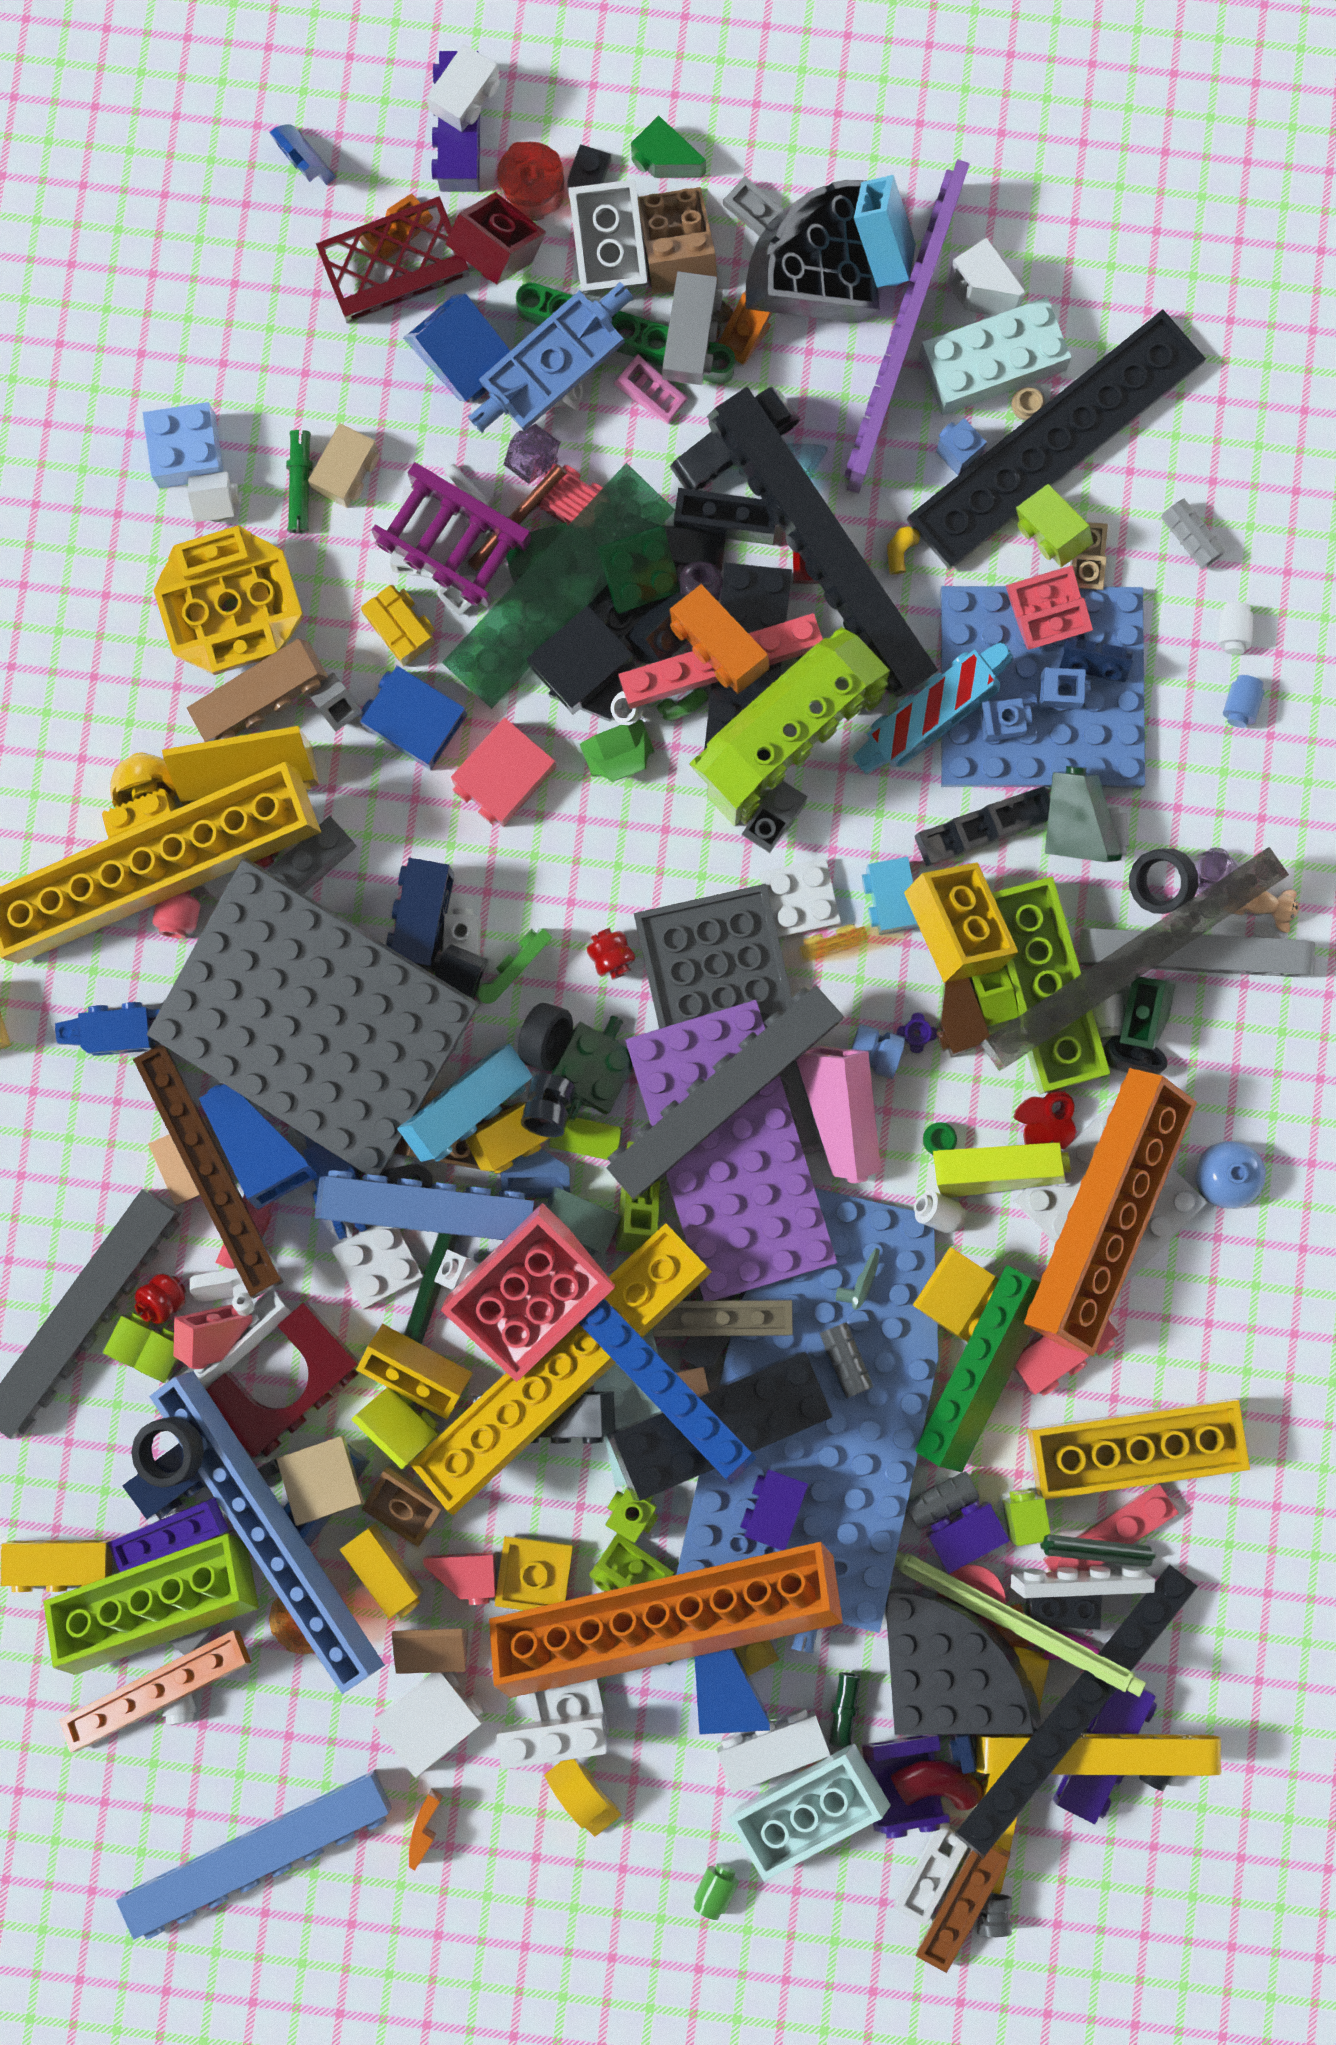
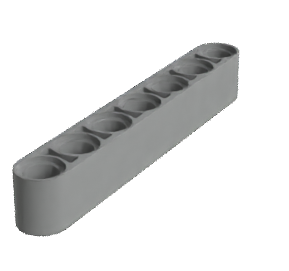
[1079,928,1315,978]

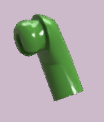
[657,687,708,721]

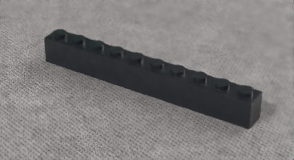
[706,386,939,698]

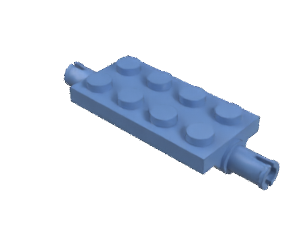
[468,282,634,433]

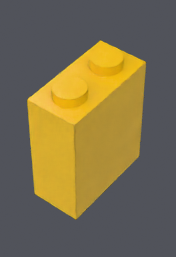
[339,1523,424,1619]

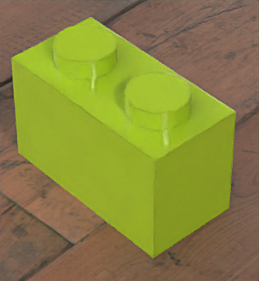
[1016,484,1094,568]
[1002,1488,1051,1546]

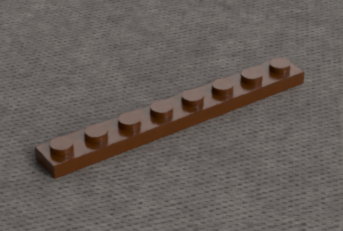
[133,1044,284,1299]

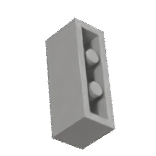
[662,271,723,385]

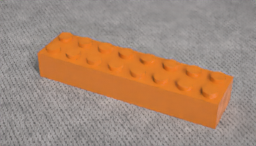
[1024,1068,1197,1356]

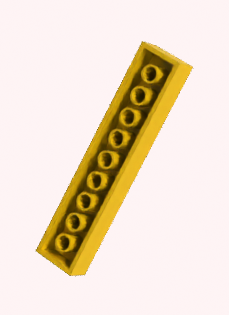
[0,762,321,964]

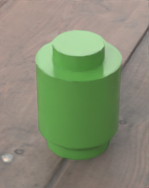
[693,1863,739,1920]

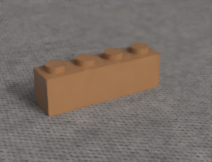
[186,638,328,742]

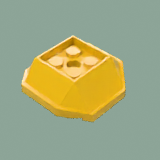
[153,525,304,675]

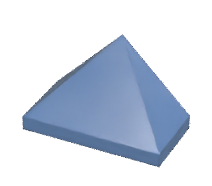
[501,1148,570,1198]

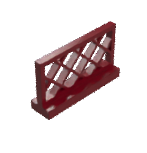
[315,196,469,323]

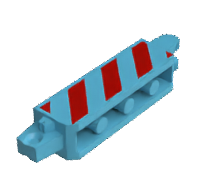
[853,642,1013,775]

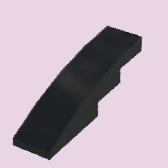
[914,786,1050,867]

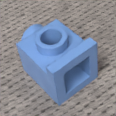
[1039,667,1091,709]
[979,698,1032,742]

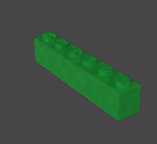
[915,1265,1041,1472]

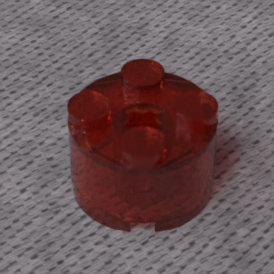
[497,141,565,221]

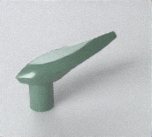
[836,1248,880,1310]

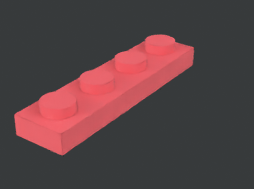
[1043,1484,1179,1572]

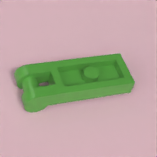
[476,928,553,1004]

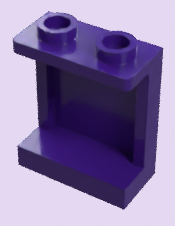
[862,1734,950,1838]

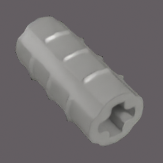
[1161,498,1226,570]

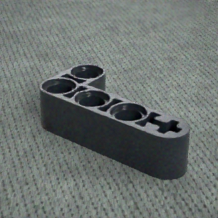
[670,387,800,491]

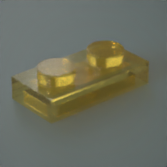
[798,924,868,963]

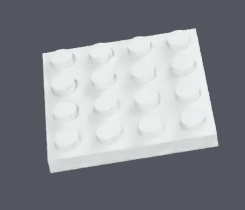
[1013,1105,1208,1289]

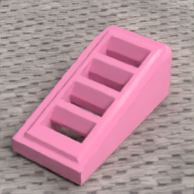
[613,354,688,424]

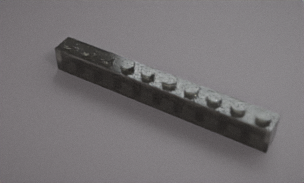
[980,847,1289,1071]

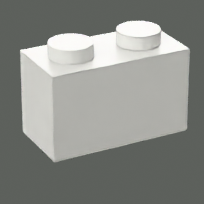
[426,44,500,132]

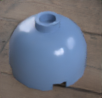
[1195,1141,1266,1209]

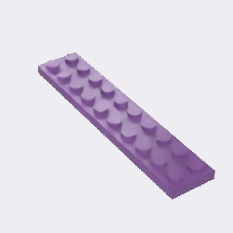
[844,159,970,494]

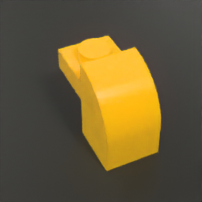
[544,1758,622,1837]

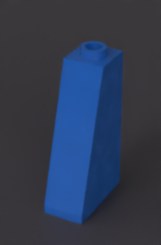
[199,1084,318,1210]

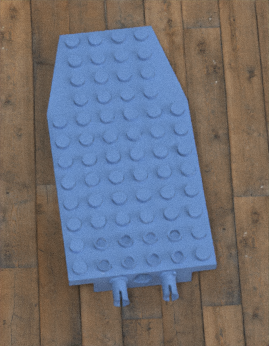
[676,1188,939,1654]

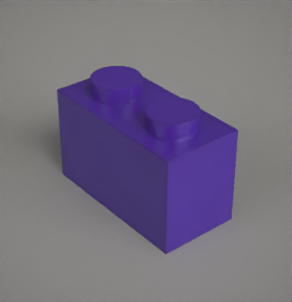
[740,1469,808,1551]
[926,1499,1010,1574]

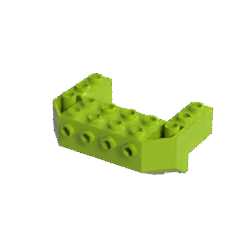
[689,627,890,826]

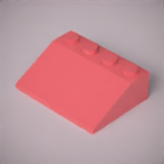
[441,1203,615,1382]

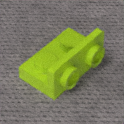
[589,1533,674,1592]

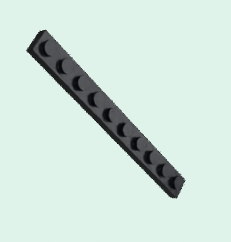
[955,1564,1198,1859]

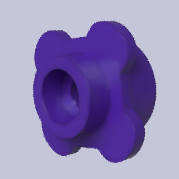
[897,1013,937,1054]

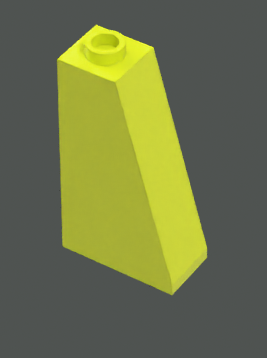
[933,1142,1071,1198]

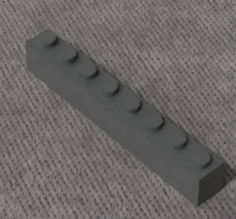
[606,985,844,1201]
[0,1189,181,1439]

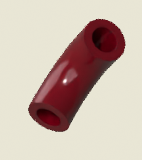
[891,1759,984,1811]

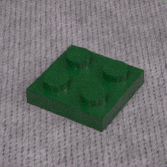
[598,526,681,614]

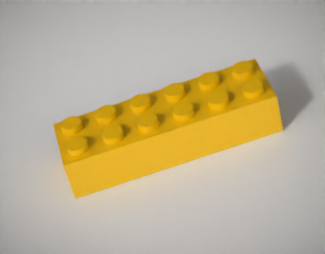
[1027,1399,1250,1500]

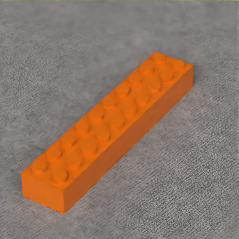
[489,1542,843,1698]

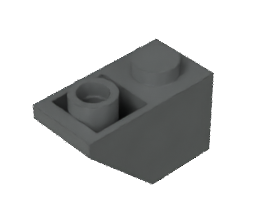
[742,781,808,854]

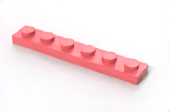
[618,613,823,709]

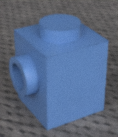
[936,418,987,475]

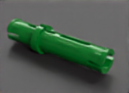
[286,430,313,534]

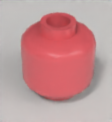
[152,890,200,939]

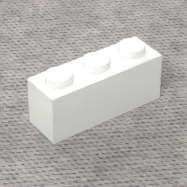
[717,1708,831,1793]
[496,1712,608,1770]

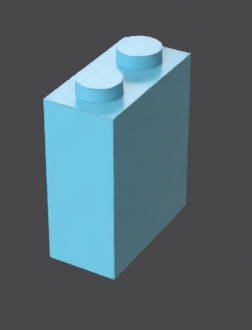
[854,175,916,288]

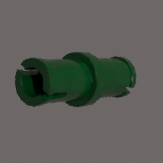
[829,1672,861,1747]

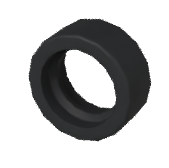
[1129,848,1198,914]
[518,1003,573,1071]
[131,1417,204,1488]

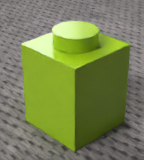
[972,967,1019,1027]

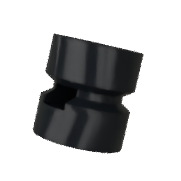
[521,1074,575,1137]

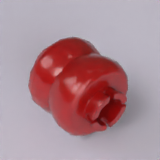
[587,928,636,980]
[135,1273,186,1324]

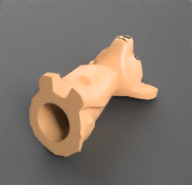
[1222,881,1300,933]

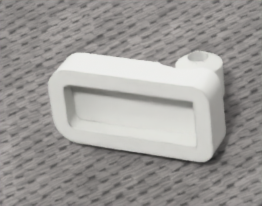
[190,1268,254,1316]

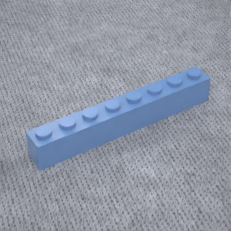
[116,1769,392,1940]

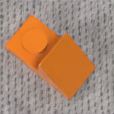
[718,291,773,365]

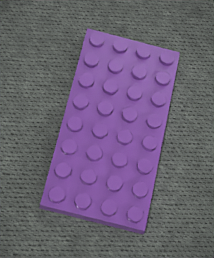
[625,1000,837,1301]

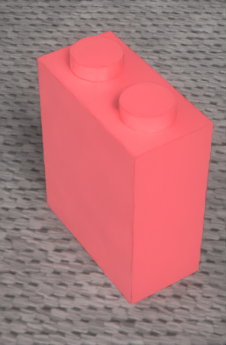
[450,717,557,827]

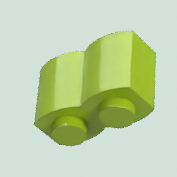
[103,1312,179,1383]

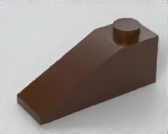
[936,978,992,1057]

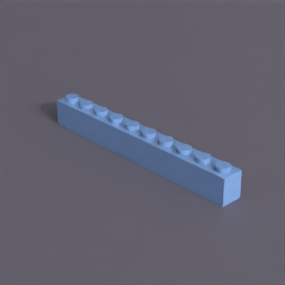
[149,1371,385,1694]

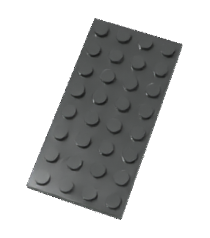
[633,884,824,1154]

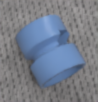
[851,1024,906,1080]

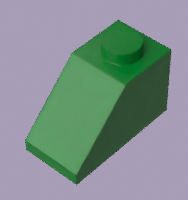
[631,115,706,178]

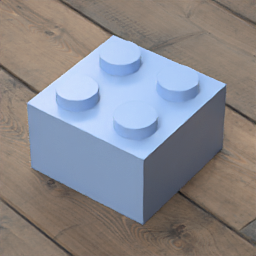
[143,402,224,488]

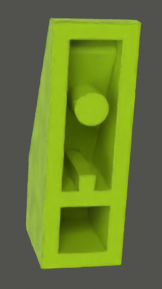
[615,1141,660,1253]

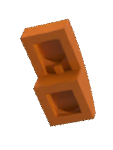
[359,193,433,260]
[409,1788,443,1871]

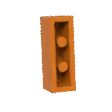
[670,584,769,694]

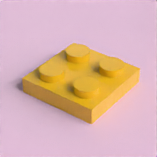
[494,1535,573,1610]

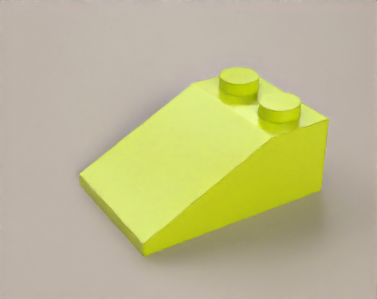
[351,1387,441,1469]

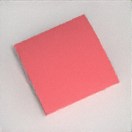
[1006,565,1093,650]

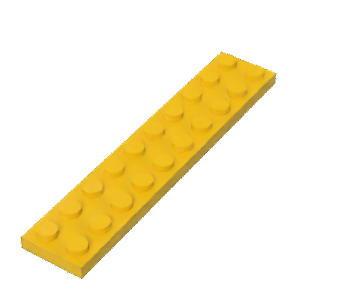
[410,1223,712,1516]

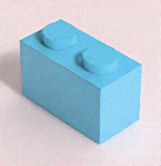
[861,857,919,935]

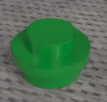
[923,1122,957,1155]

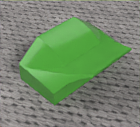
[580,719,655,782]

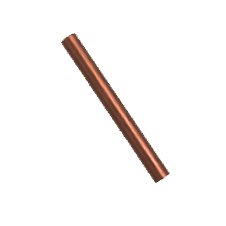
[467,464,567,571]

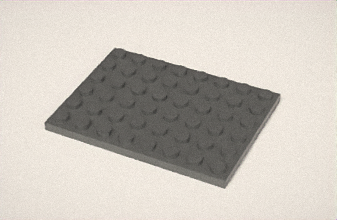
[147,858,480,1176]

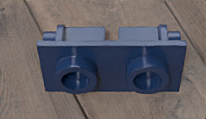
[1059,636,1133,682]

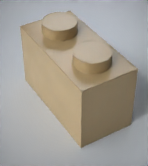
[308,423,380,508]

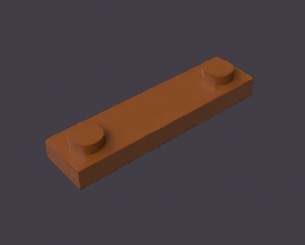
[915,1844,1011,1973]

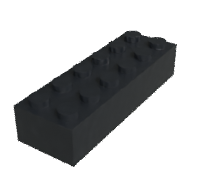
[704,562,792,761]
[606,1351,833,1501]

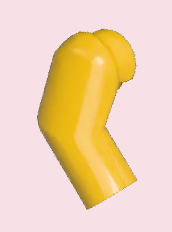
[887,526,920,575]

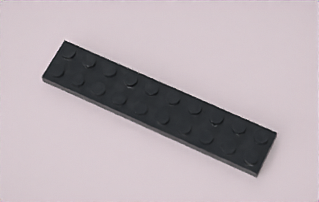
[907,309,1206,570]

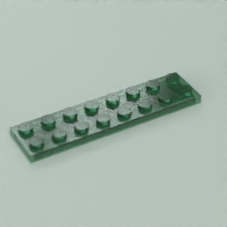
[442,463,675,709]

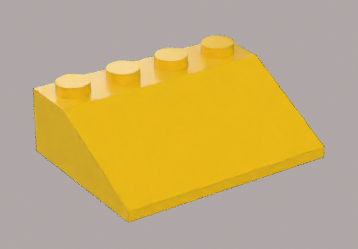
[162,726,319,806]

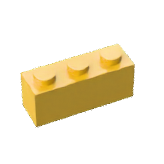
[356,1323,473,1420]
[1,1540,113,1592]

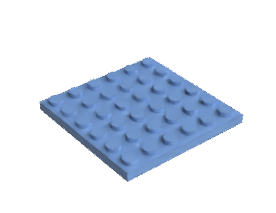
[940,586,1145,788]

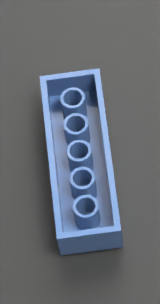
[314,1170,534,1240]

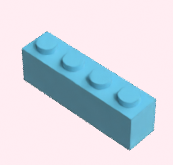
[397,1044,533,1162]

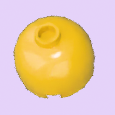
[110,752,178,807]

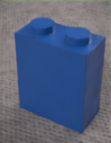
[360,666,467,770]

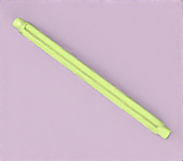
[894,1550,1146,1697]

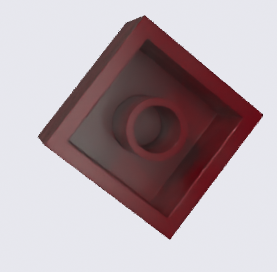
[445,192,546,285]

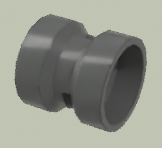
[977,1894,1012,1937]

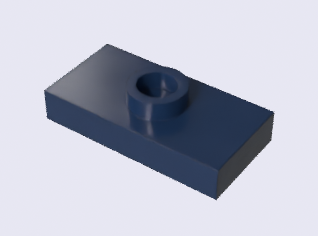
[950,1734,977,1774]

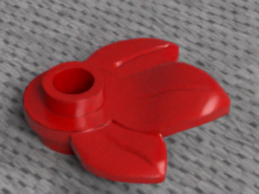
[1013,1090,1076,1150]

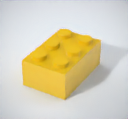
[904,862,1019,983]

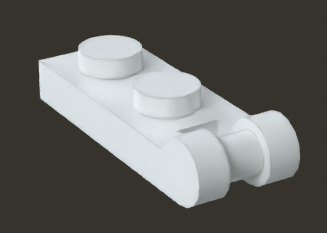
[894,1823,968,1926]

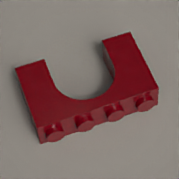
[206,1302,360,1458]

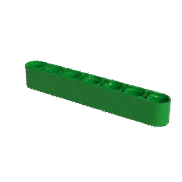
[515,282,735,384]

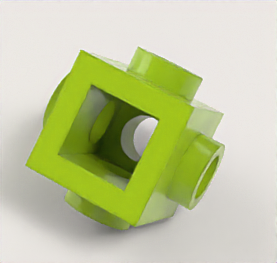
[605,1487,659,1544]

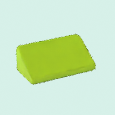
[549,1117,623,1160]

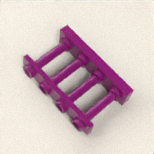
[371,462,531,607]

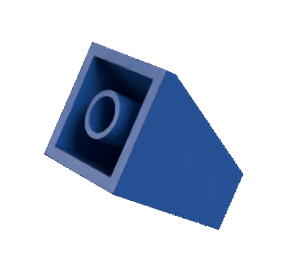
[403,293,510,402]
[694,1648,770,1735]

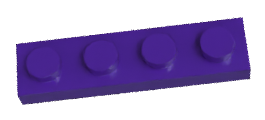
[107,1497,229,1572]

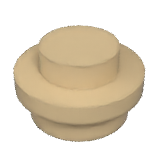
[1011,387,1045,421]

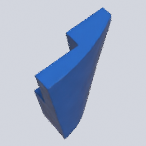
[269,124,336,185]

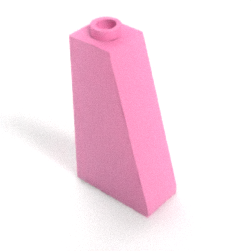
[796,1046,881,1183]

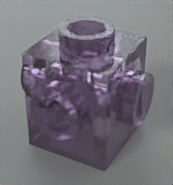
[503,423,561,484]

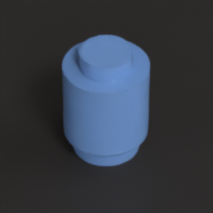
[1222,675,1265,728]

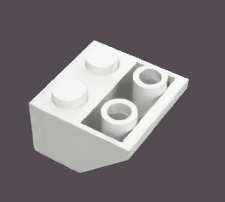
[947,237,1025,316]

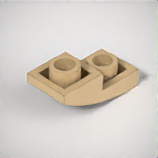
[1070,522,1108,590]

